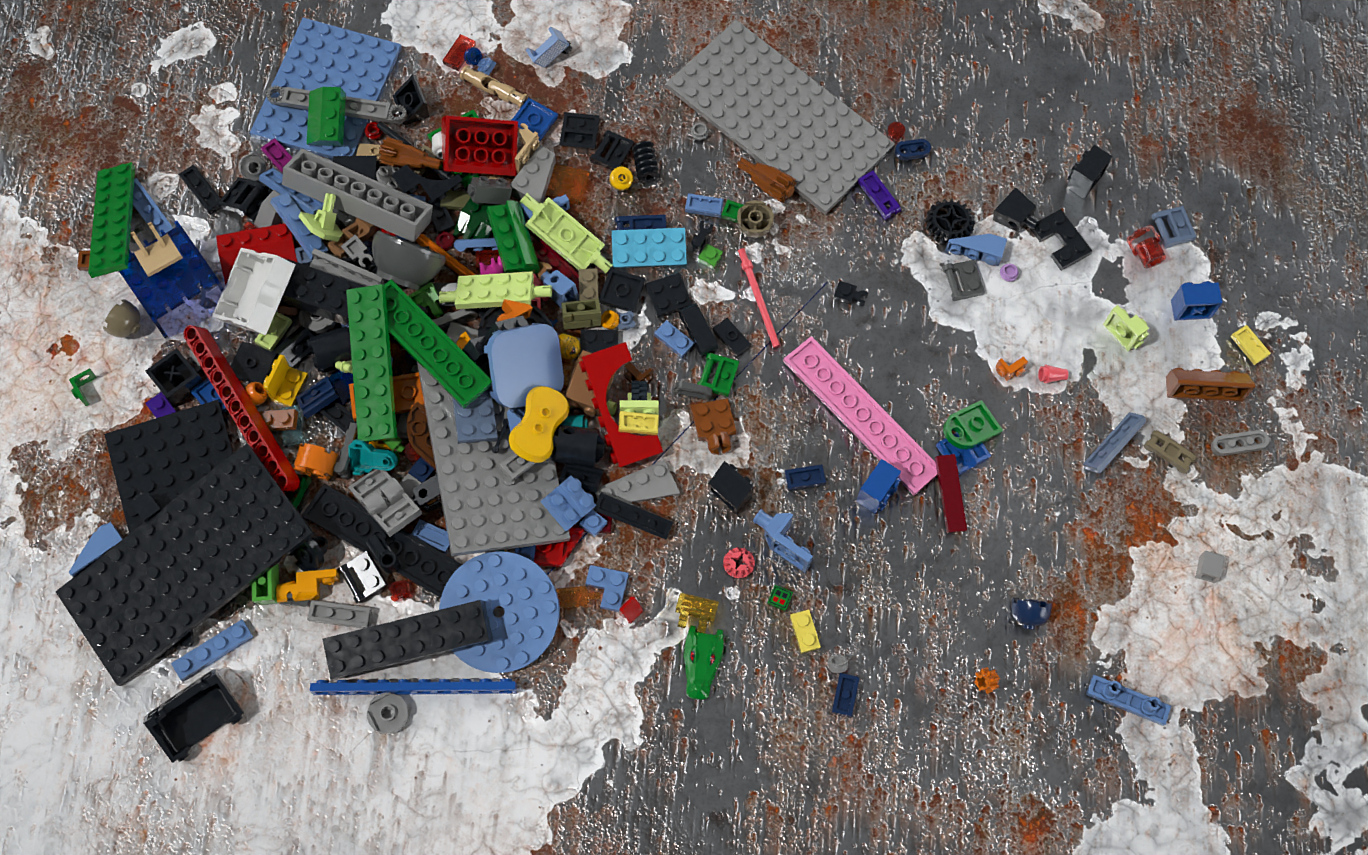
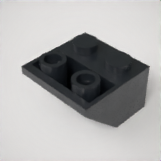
[708,461,754,515]

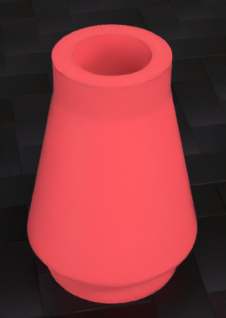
[1038,365,1068,383]

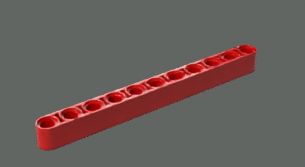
[183,325,300,491]

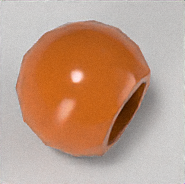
[244,382,268,406]

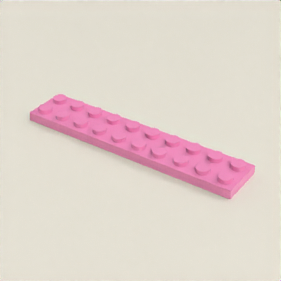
[783,336,938,496]

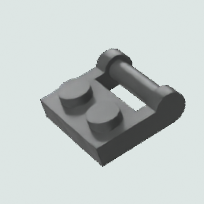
[942,260,985,301]

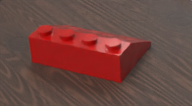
[441,115,518,176]
[216,223,298,286]

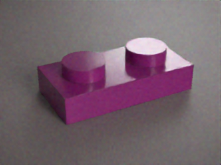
[260,138,293,174]

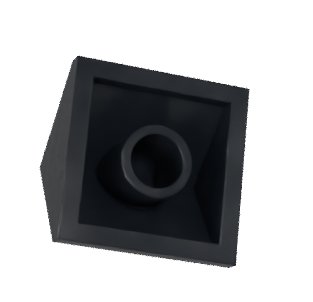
[393,74,430,125]

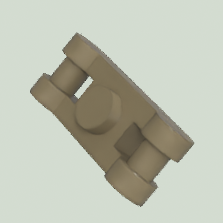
[1144,430,1197,474]

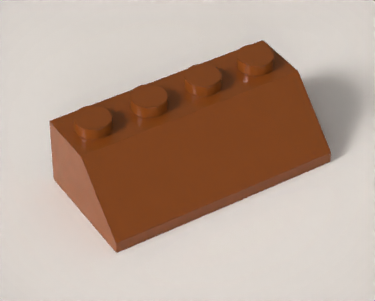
[1166,368,1255,402]

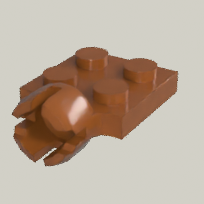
[690,398,736,455]

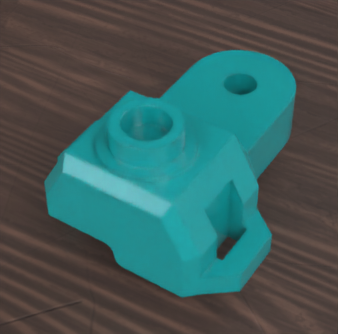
[348,439,398,476]

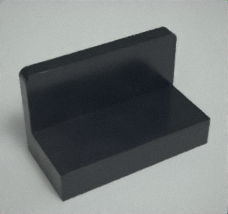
[273,326,313,367]

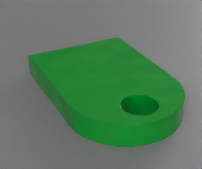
[943,400,1003,449]

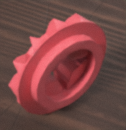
[723,547,755,578]

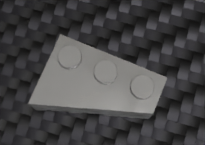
[510,145,556,203]

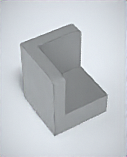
[1195,551,1225,583]

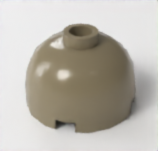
[737,200,774,238]
[103,299,141,338]

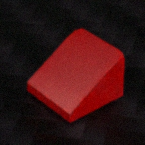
[619,596,643,624]

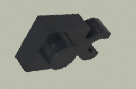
[833,280,868,306]

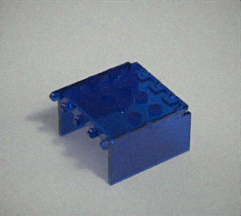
[119,221,224,339]

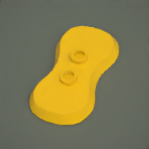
[509,386,569,463]

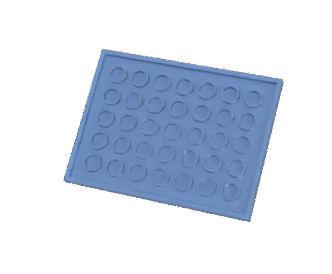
[250,18,402,160]

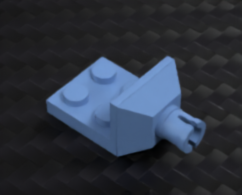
[753,509,813,573]

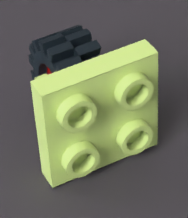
[620,381,659,426]

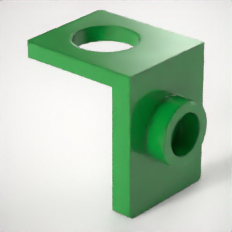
[69,368,97,406]

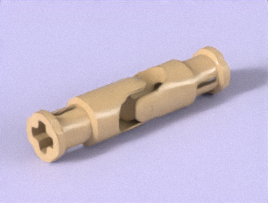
[460,65,528,108]

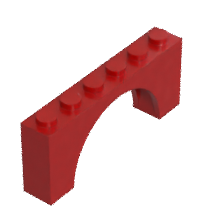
[578,342,663,467]

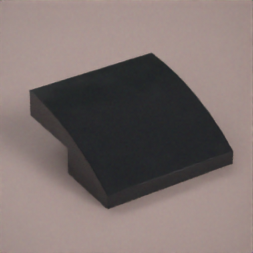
[560,112,600,149]

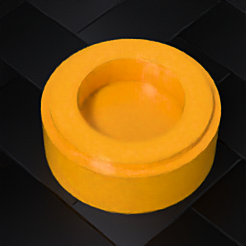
[601,310,620,330]

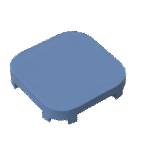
[484,323,564,408]

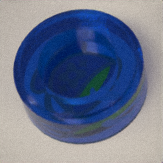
[464,47,482,66]

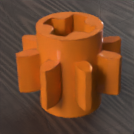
[974,667,1000,694]

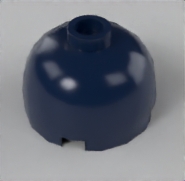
[1011,598,1052,630]

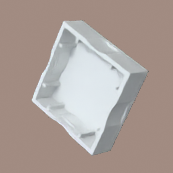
[212,248,296,335]

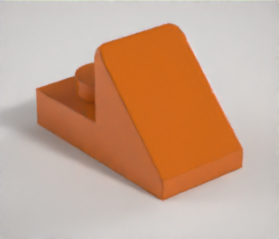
[497,299,533,322]

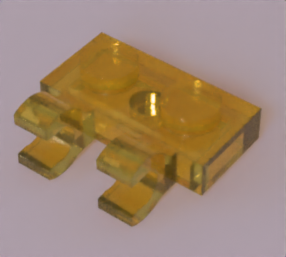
[675,593,719,633]

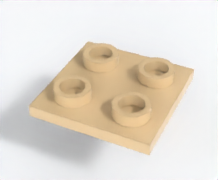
[515,123,540,174]
[131,222,183,277]

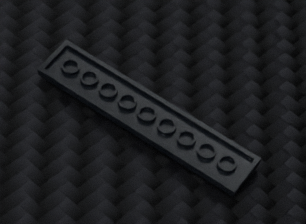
[302,483,462,599]

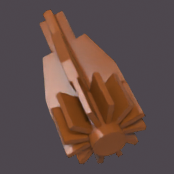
[379,137,443,170]
[737,158,797,203]

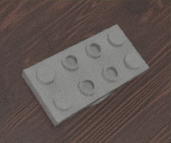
[348,469,422,537]

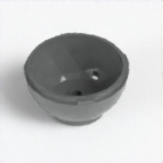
[372,231,446,291]

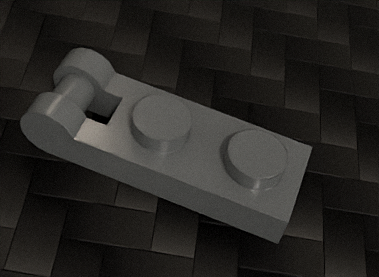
[334,422,358,480]

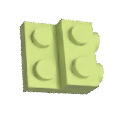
[1103,305,1149,351]

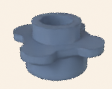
[617,311,635,330]

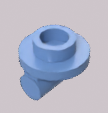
[478,58,496,76]

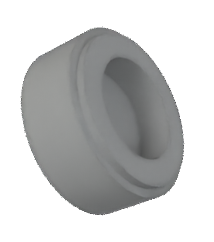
[828,655,848,673]

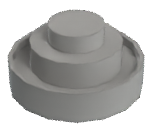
[238,154,266,181]

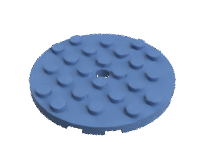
[439,551,560,673]

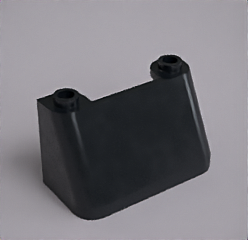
[143,669,244,763]

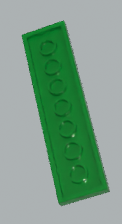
[88,162,135,278]
[384,279,492,409]
[346,284,397,442]

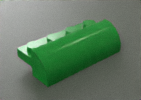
[486,200,540,274]

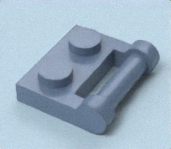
[1151,206,1196,249]

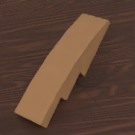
[327,217,381,259]

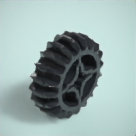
[925,198,975,245]

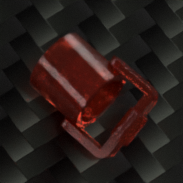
[1127,225,1166,269]

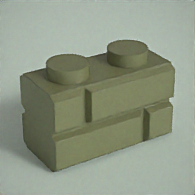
[561,299,601,330]

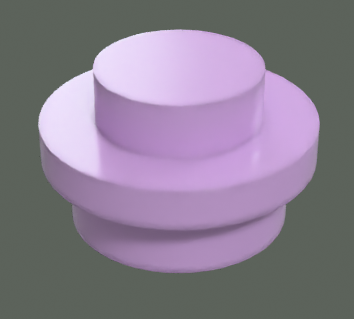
[1000,263,1019,282]

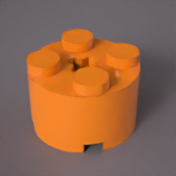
[293,443,338,481]

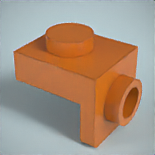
[995,356,1028,381]

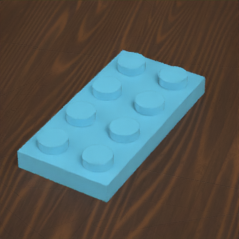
[612,228,687,268]

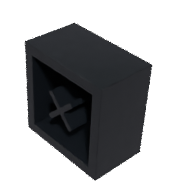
[1066,144,1113,199]
[145,348,203,406]

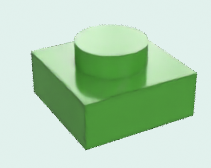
[698,244,723,269]

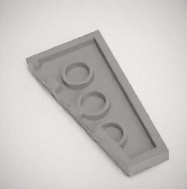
[594,460,680,503]

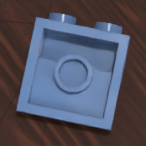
[540,476,596,532]

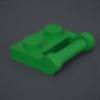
[697,353,739,397]

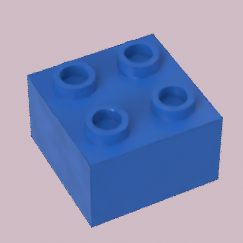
[1171,281,1223,321]
[856,459,901,514]

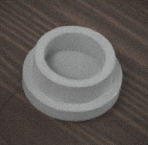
[691,123,709,140]

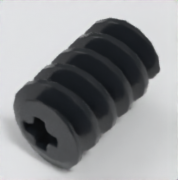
[632,141,660,182]

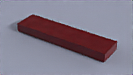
[935,454,967,533]

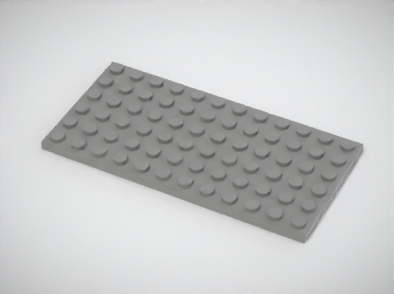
[665,20,895,215]
[417,334,570,557]

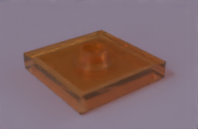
[546,164,590,205]

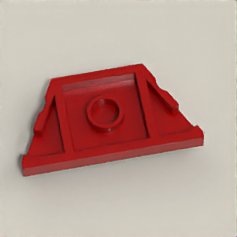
[534,528,584,567]

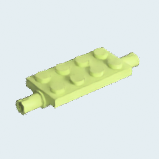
[520,193,613,274]
[439,272,552,309]

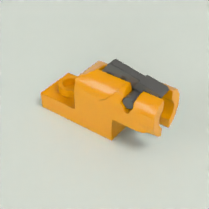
[276,569,340,607]

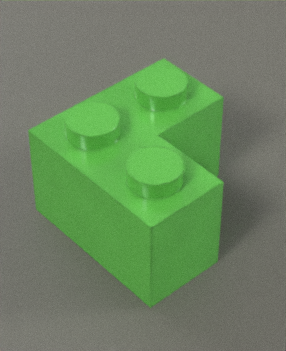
[248,564,279,605]

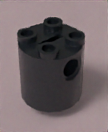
[307,326,352,373]
[552,425,606,467]

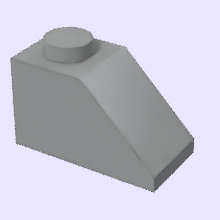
[254,190,282,228]

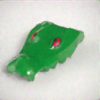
[683,625,724,700]

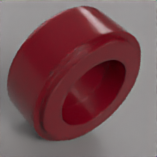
[436,232,455,251]

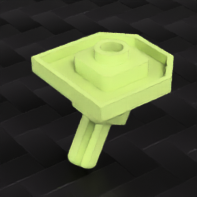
[298,193,343,242]

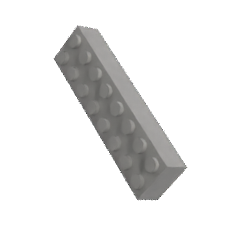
[282,149,433,242]

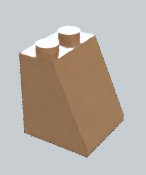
[564,350,616,416]

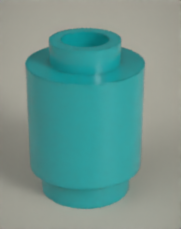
[560,415,588,428]

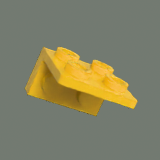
[263,354,309,409]

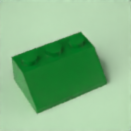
[306,87,346,146]

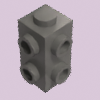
[468,176,512,205]

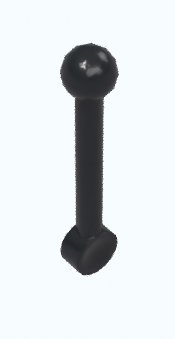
[492,418,509,454]

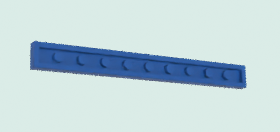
[310,678,517,695]

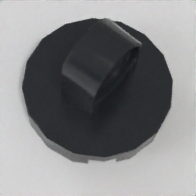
[290,536,328,572]

